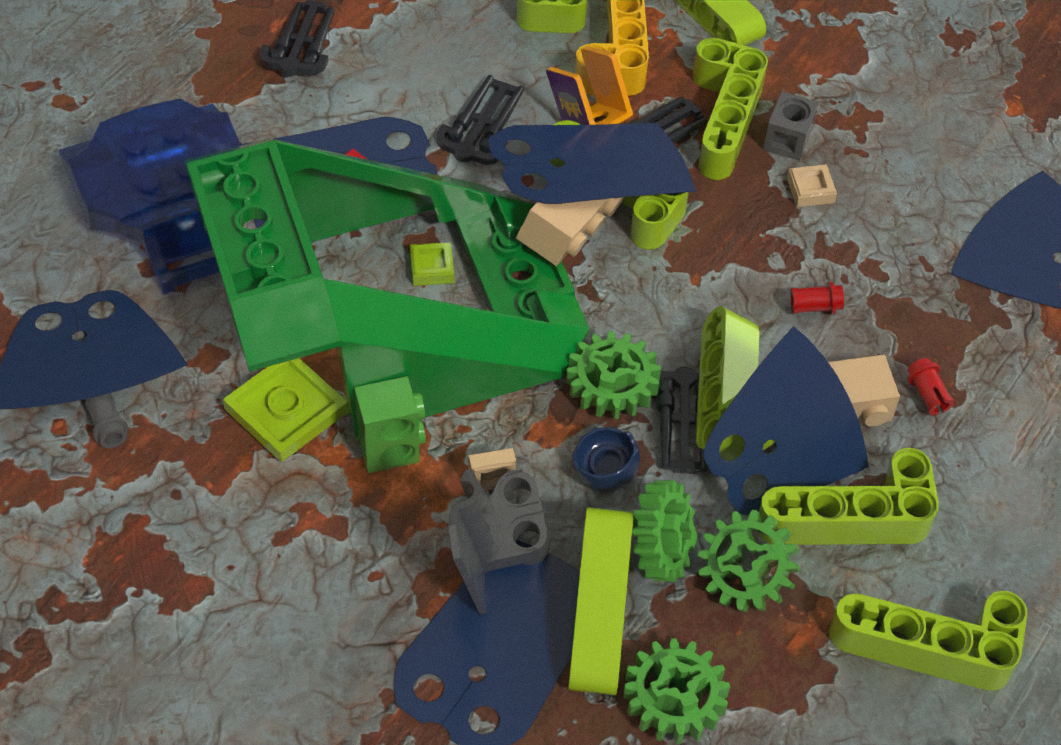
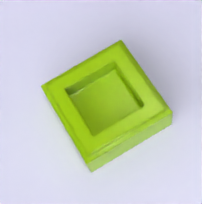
[410,242,455,286]

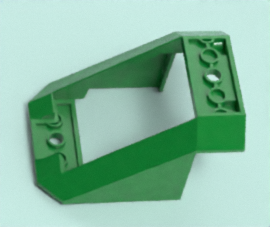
[184,138,589,437]

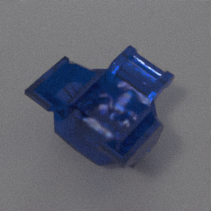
[58,98,242,295]

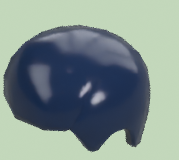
[572,427,640,491]

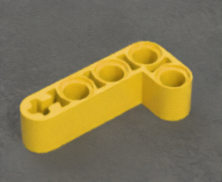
[574,0,649,96]

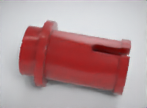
[790,281,844,315]
[907,358,955,416]

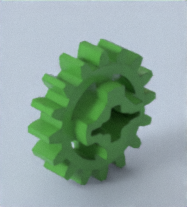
[566,331,661,419]
[632,480,697,582]
[697,510,801,613]
[623,638,730,744]

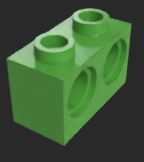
[354,376,426,473]

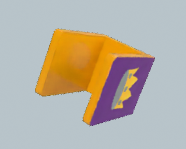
[546,46,634,125]

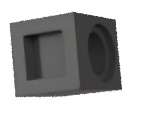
[763,91,819,161]

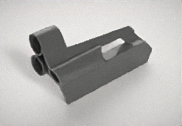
[448,469,550,615]

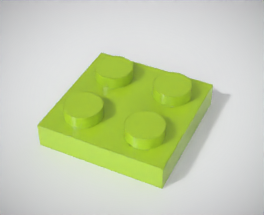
[223,358,348,463]

